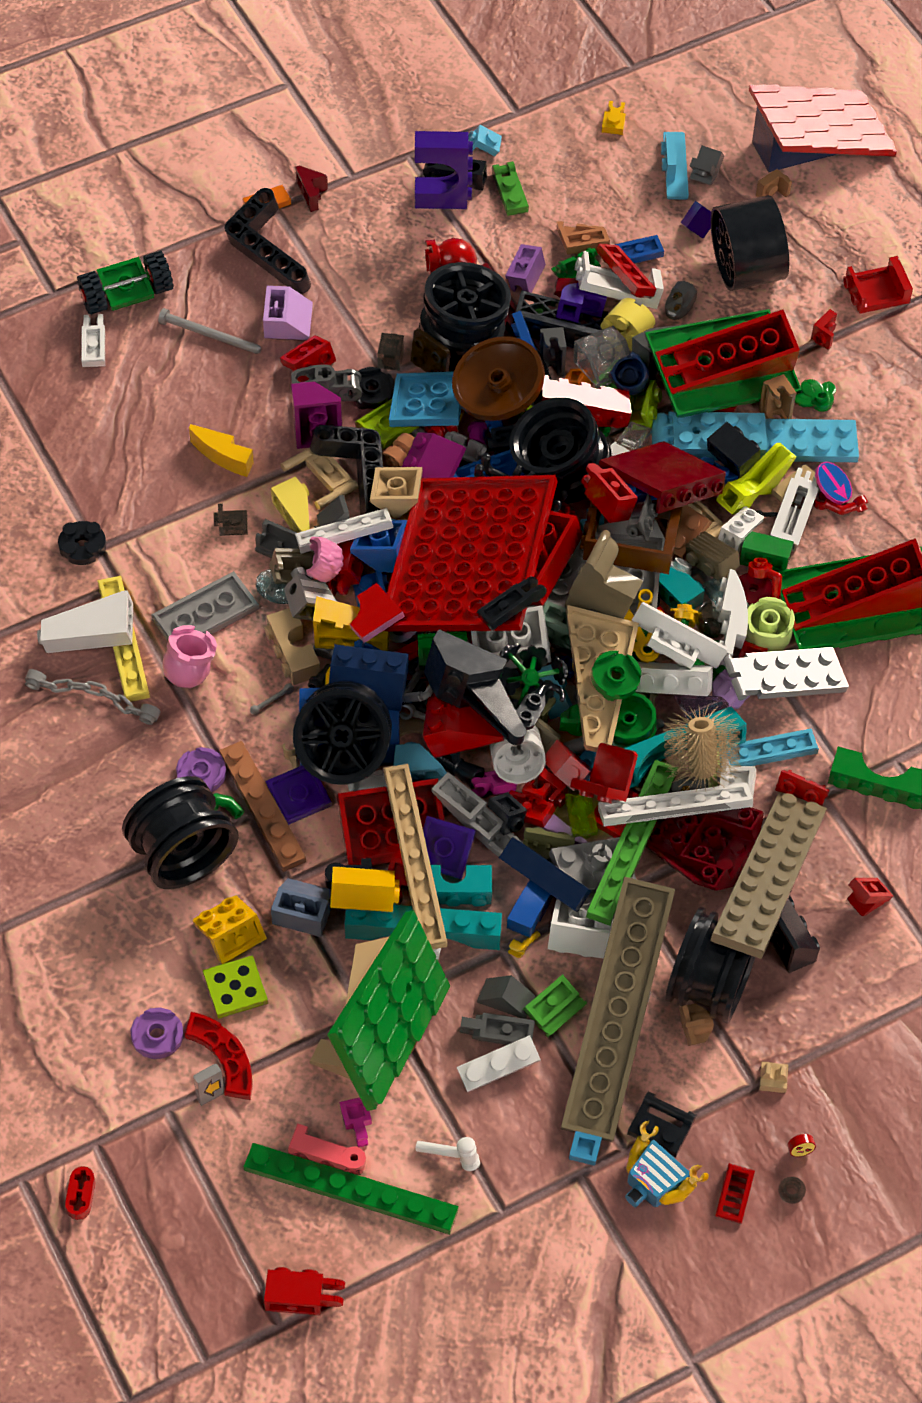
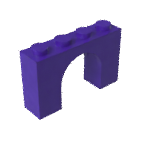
[415,131,473,209]

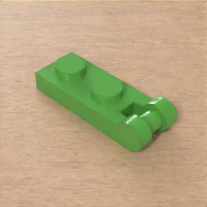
[492,161,529,216]

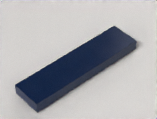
[499,837,592,912]

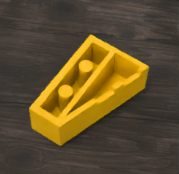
[313,596,390,651]

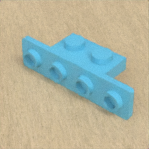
[661,132,689,200]

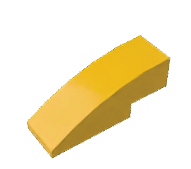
[189,424,254,477]

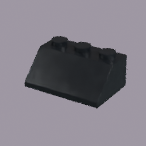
[770,896,820,973]

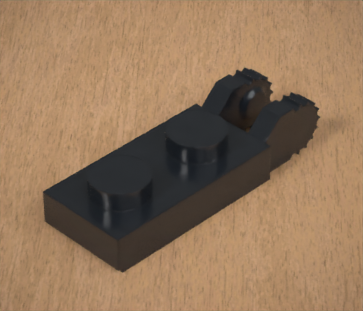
[477,576,547,631]

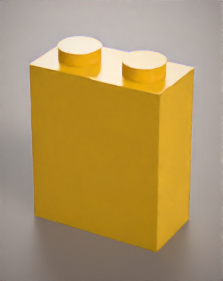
[330,867,400,912]

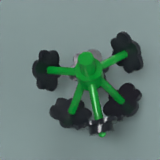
[499,643,568,711]

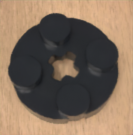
[349,367,395,410]
[58,521,106,565]

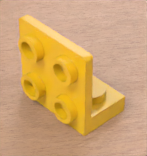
[193,895,267,964]

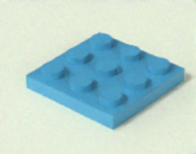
[389,372,461,427]

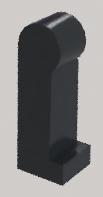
[423,160,487,191]

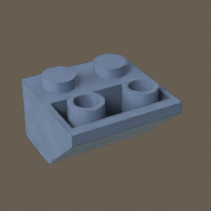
[271,878,331,937]

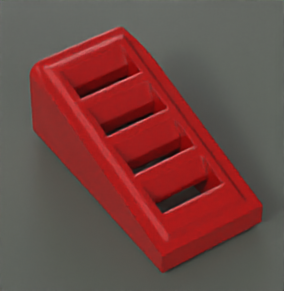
[715,1163,755,1224]

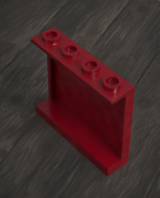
[599,441,726,514]

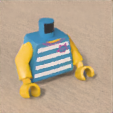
[625,1121,709,1208]

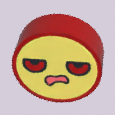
[787,1134,816,1157]

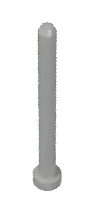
[158,308,262,354]

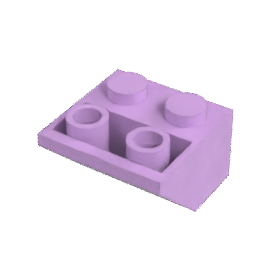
[263,286,313,340]

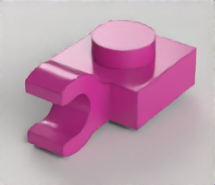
[471,770,517,798]
[339,1097,372,1147]

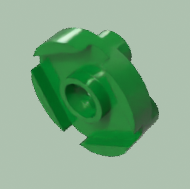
[590,651,641,701]

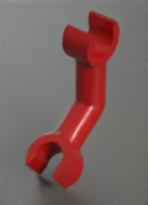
[814,492,869,515]

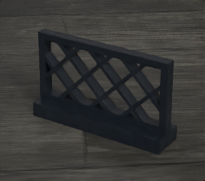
[510,290,608,354]

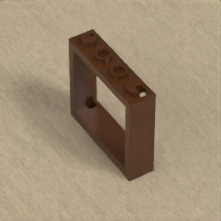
[580,499,683,574]

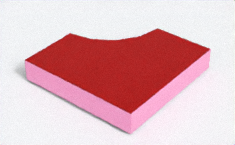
[349,583,405,643]

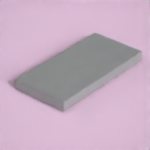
[151,571,259,641]

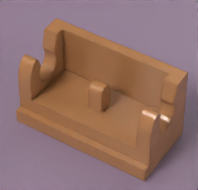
[759,374,796,419]

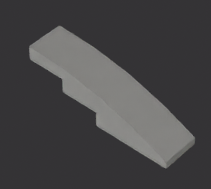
[431,772,523,857]

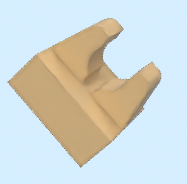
[759,1062,788,1093]

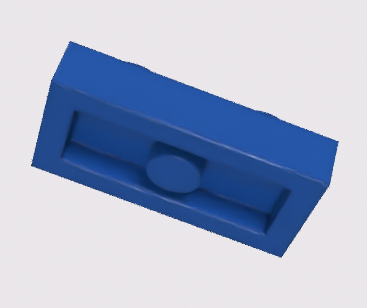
[615,235,664,264]

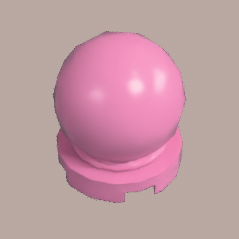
[162,625,217,689]

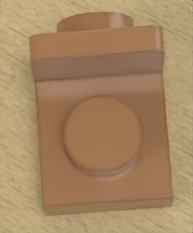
[756,169,792,197]

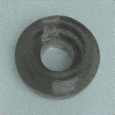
[778,1177,806,1204]

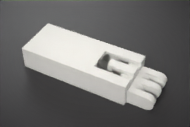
[770,467,819,552]

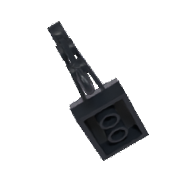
[424,630,565,745]

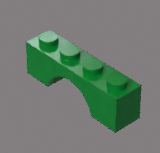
[828,746,922,809]

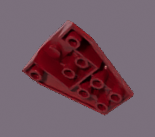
[646,807,764,891]

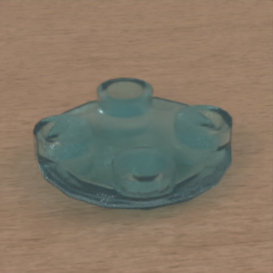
[255,569,288,604]

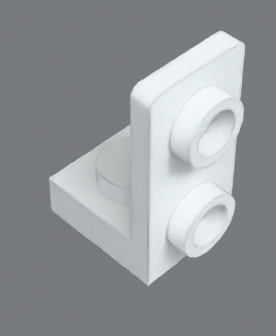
[718,507,764,556]

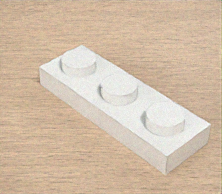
[457,1035,541,1093]

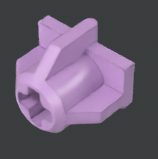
[712,669,750,709]

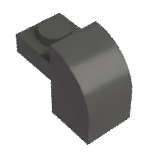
[690,145,724,185]

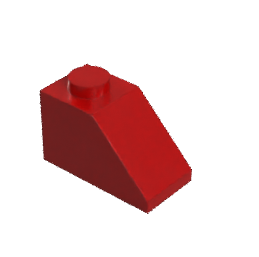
[545,740,592,791]

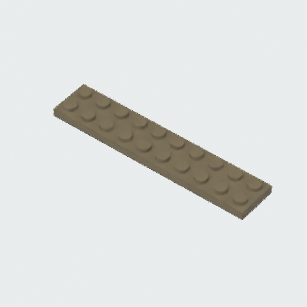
[711,791,827,959]
[561,876,675,1143]

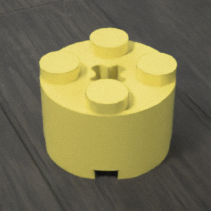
[601,298,655,351]

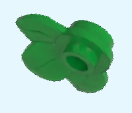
[794,379,836,412]

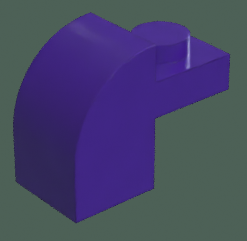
[556,283,607,323]

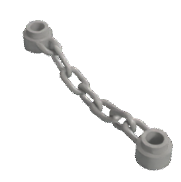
[25,669,161,725]

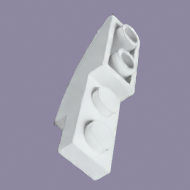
[715,569,748,666]

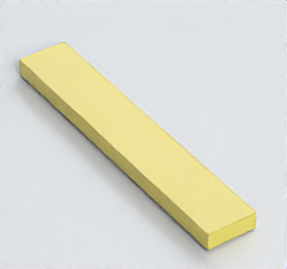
[97,576,150,702]

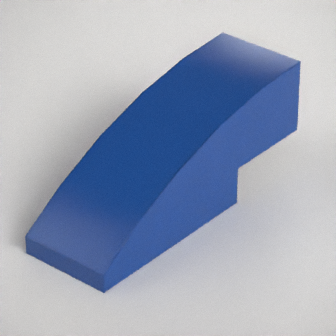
[507,880,553,938]

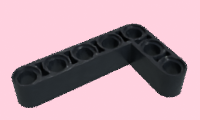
[224,188,311,294]
[310,425,383,515]

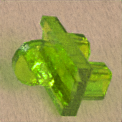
[565,794,598,839]

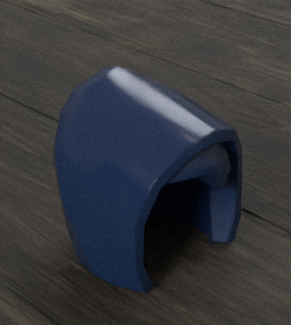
[608,351,650,396]

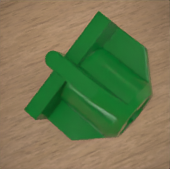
[559,704,583,736]

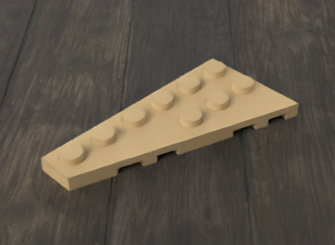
[566,605,639,752]

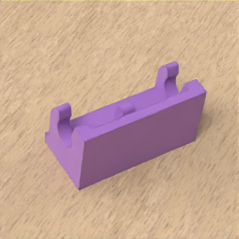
[505,244,546,293]

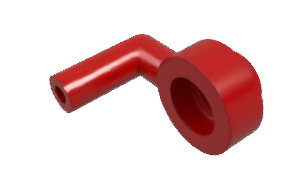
[748,558,782,599]

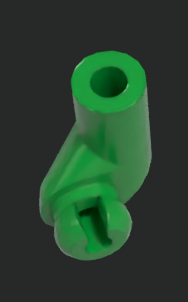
[213,793,244,819]

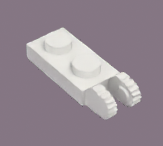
[82,314,105,367]

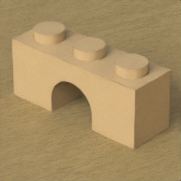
[264,608,320,685]

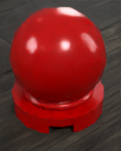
[425,238,477,274]

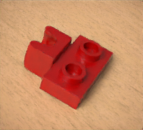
[509,779,556,828]

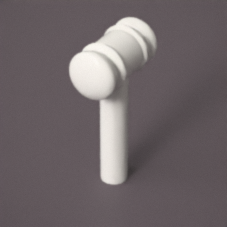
[416,1137,480,1171]

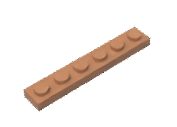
[219,741,306,872]

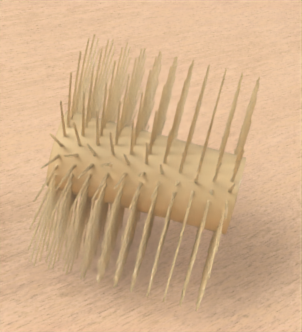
[663,704,741,792]

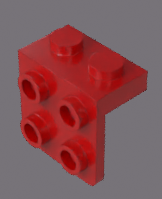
[570,743,638,804]

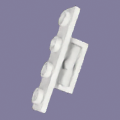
[632,602,728,669]

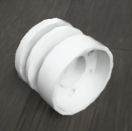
[489,725,546,784]

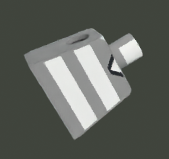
[284,567,337,621]

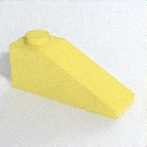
[271,476,310,533]

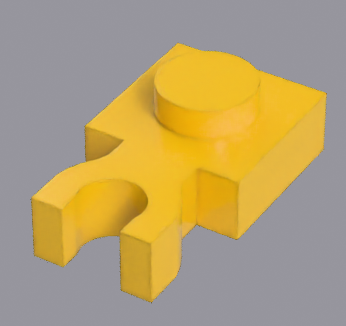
[602,101,626,135]

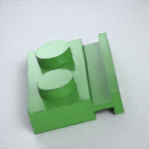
[523,974,587,1038]

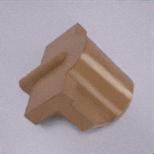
[679,1003,714,1046]

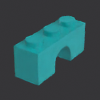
[431,865,492,907]

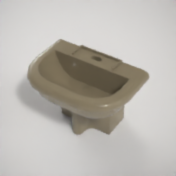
[565,530,643,619]

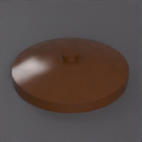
[452,337,545,421]

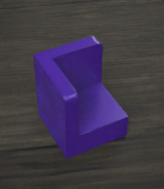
[681,200,711,238]

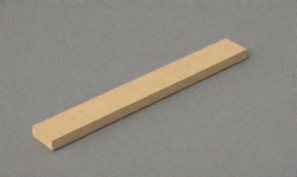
[383,764,447,949]

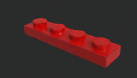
[596,244,656,298]

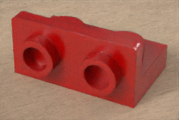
[280,335,336,382]

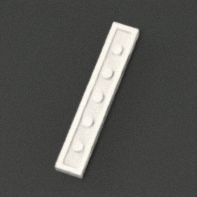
[598,783,753,826]

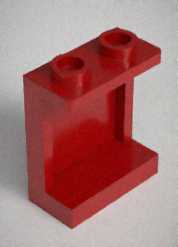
[843,256,913,314]

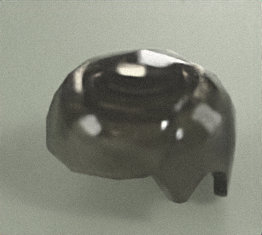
[696,601,724,639]

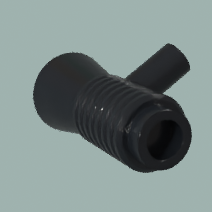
[430,752,485,789]

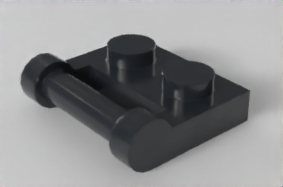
[627,1091,697,1158]

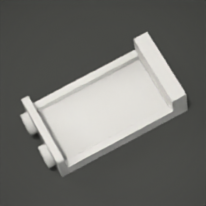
[575,251,664,309]

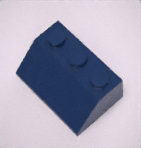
[329,644,409,711]

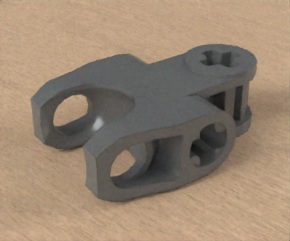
[291,365,362,401]

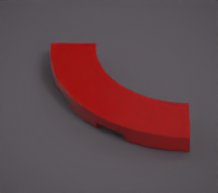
[185,1012,253,1100]

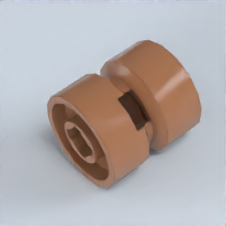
[382,433,415,467]

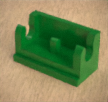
[740,531,794,571]

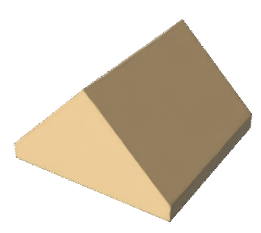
[370,467,423,520]

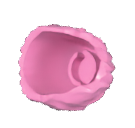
[306,537,344,583]

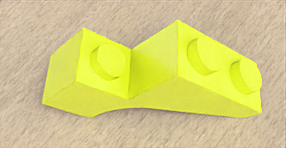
[716,443,797,515]

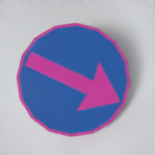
[815,462,852,504]

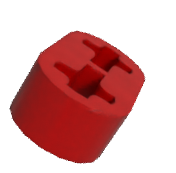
[65,1166,96,1220]

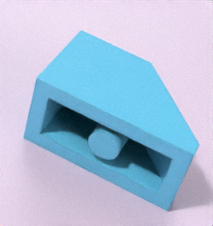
[394,742,447,782]

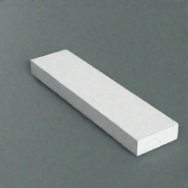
[295,508,393,554]

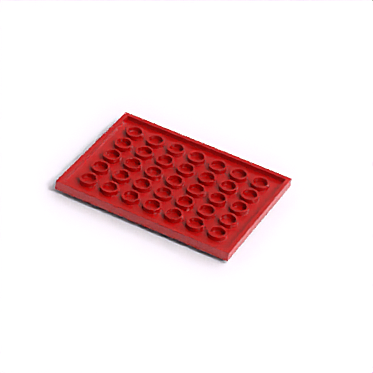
[382,475,558,632]

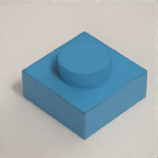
[569,1131,602,1166]

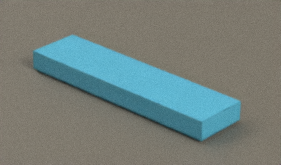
[716,728,819,767]

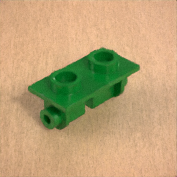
[551,248,601,278]

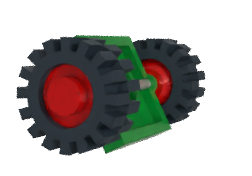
[77,251,174,315]

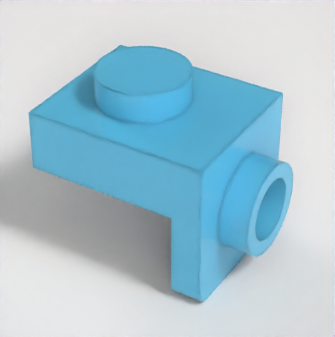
[468,125,502,156]

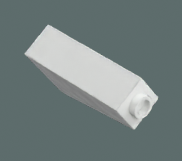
[37,590,133,653]

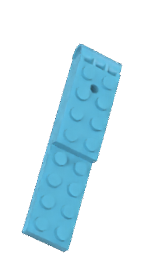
[651,412,859,462]

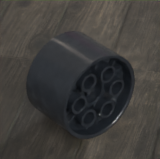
[710,195,789,291]

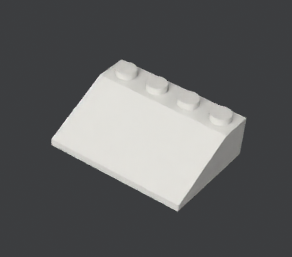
[548,893,613,959]

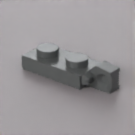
[460,1013,535,1045]

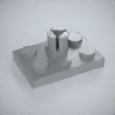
[549,837,636,894]

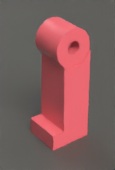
[288,1124,366,1175]

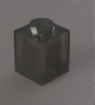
[377,333,404,371]

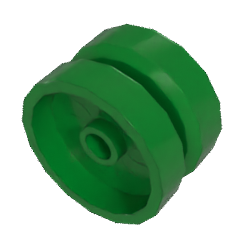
[612,693,657,748]

